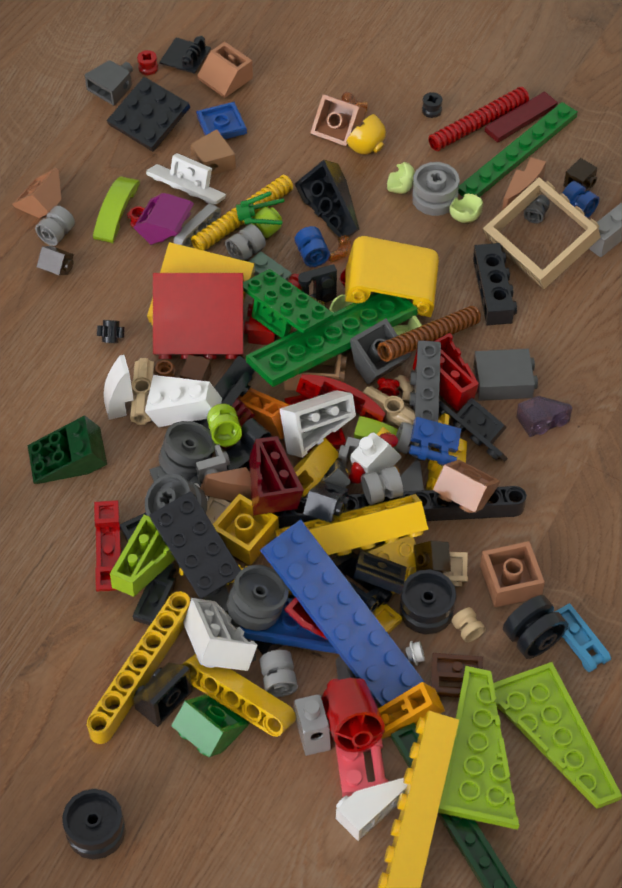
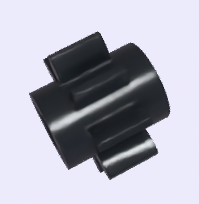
[97,320,125,343]

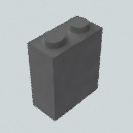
[473,349,538,401]

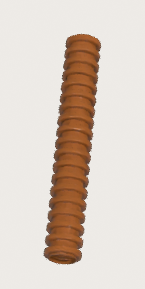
[377,306,481,362]

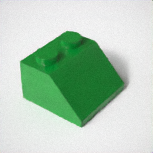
[171,694,250,758]

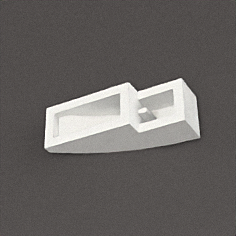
[104,355,134,420]

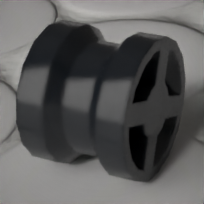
[422,92,443,118]

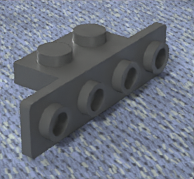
[409,341,441,422]

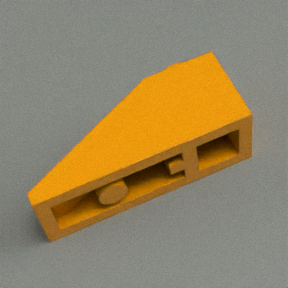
[378,682,445,739]

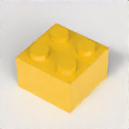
[213,494,279,566]

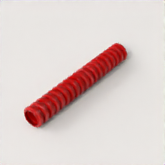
[428,86,529,152]

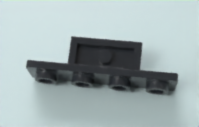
[193,356,255,430]
[439,397,508,462]

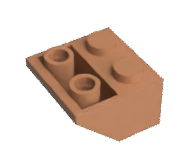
[197,42,253,98]

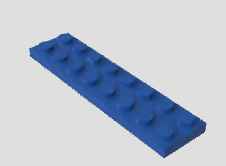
[260,519,425,708]

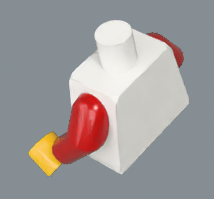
[345,427,401,484]

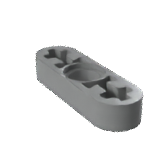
[174,203,221,247]

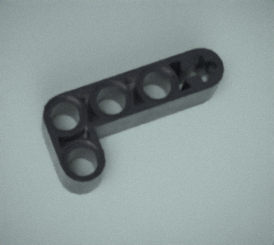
[190,418,271,499]

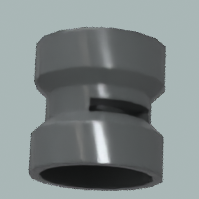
[523,194,550,223]

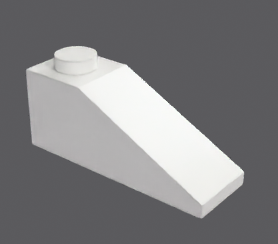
[336,778,407,841]

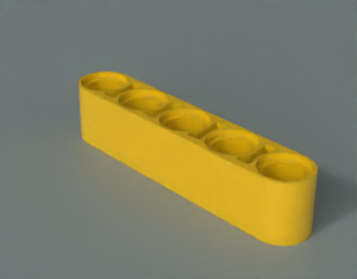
[181,653,296,737]

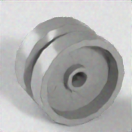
[412,162,460,216]

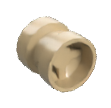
[451,607,486,643]

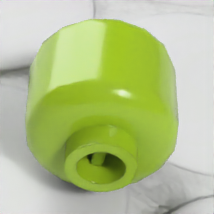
[252,207,282,238]

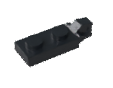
[132,563,176,625]

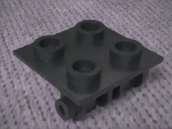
[159,36,211,74]

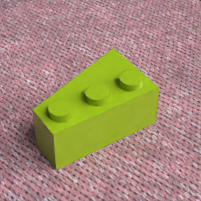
[110,515,175,597]

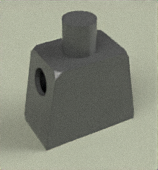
[84,61,133,106]

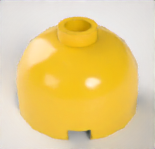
[346,114,386,155]

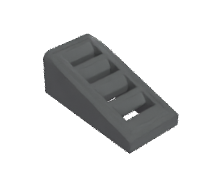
[322,460,350,488]

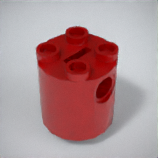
[321,678,385,753]

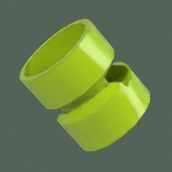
[207,404,242,447]

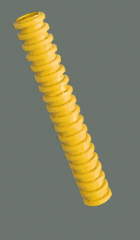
[191,174,293,251]

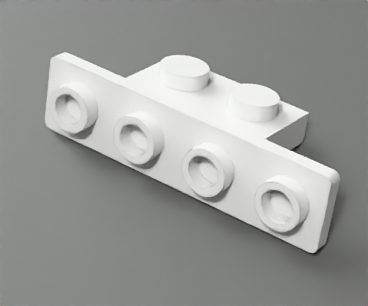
[146,153,226,205]

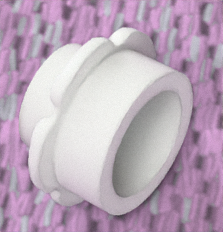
[406,641,425,665]

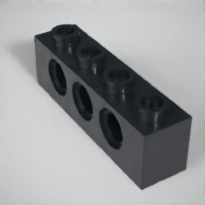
[473,243,517,326]

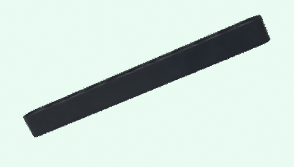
[273,486,527,529]

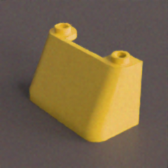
[345,236,439,317]

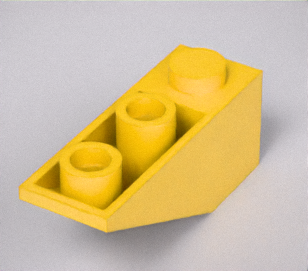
[293,438,339,497]

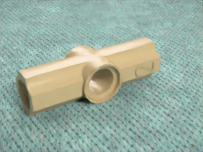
[130,358,155,425]
[363,386,415,426]

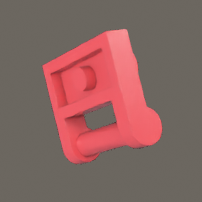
[336,738,389,797]

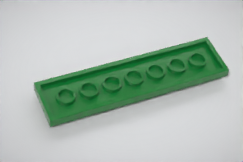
[246,292,418,387]

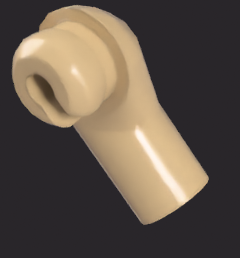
[394,375,414,407]

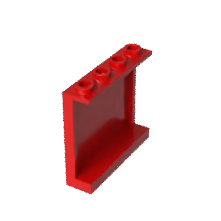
[153,273,244,359]

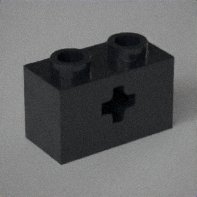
[303,481,350,523]

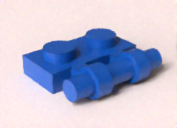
[409,417,461,466]

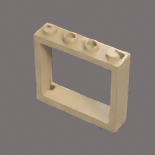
[483,177,601,289]

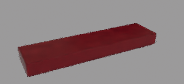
[484,91,558,143]

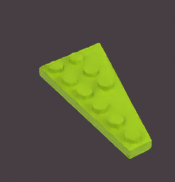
[493,662,622,809]
[438,666,519,830]

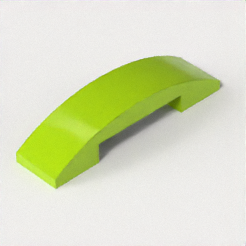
[93,176,140,243]

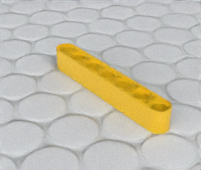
[87,591,190,744]

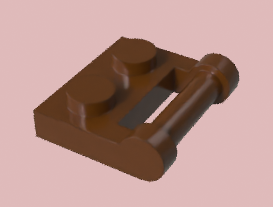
[431,653,483,698]

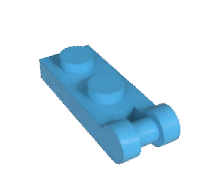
[555,603,611,672]

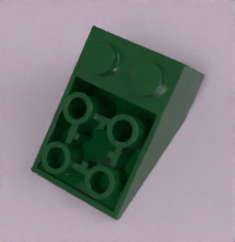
[27,415,107,484]

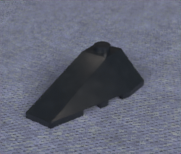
[294,160,359,241]

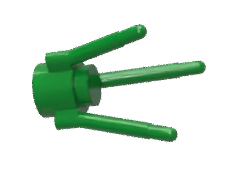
[236,191,285,225]

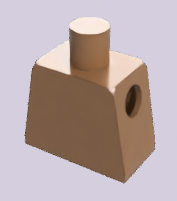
[189,130,236,175]

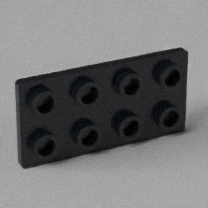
[150,491,241,599]

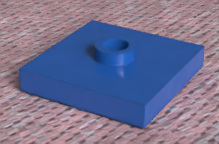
[196,102,247,139]

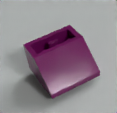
[133,193,194,245]

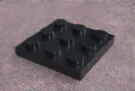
[106,77,191,152]

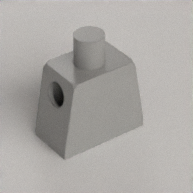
[294,694,331,756]

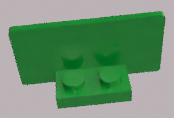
[243,269,333,338]

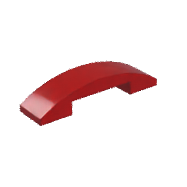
[296,374,385,422]
[94,500,121,592]

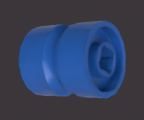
[562,181,600,218]
[295,226,330,267]

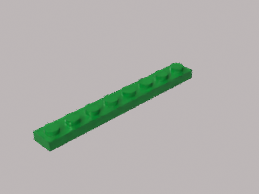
[458,102,578,197]

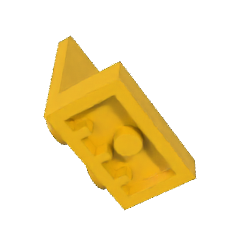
[364,535,416,594]

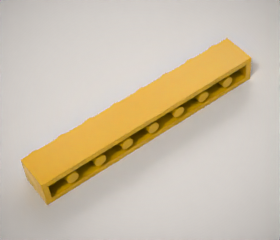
[378,711,459,888]

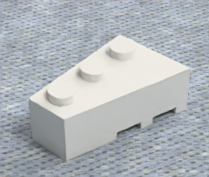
[145,375,222,427]
[280,390,356,458]
[183,598,257,671]

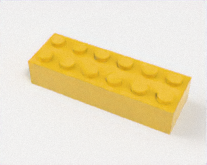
[275,494,428,556]

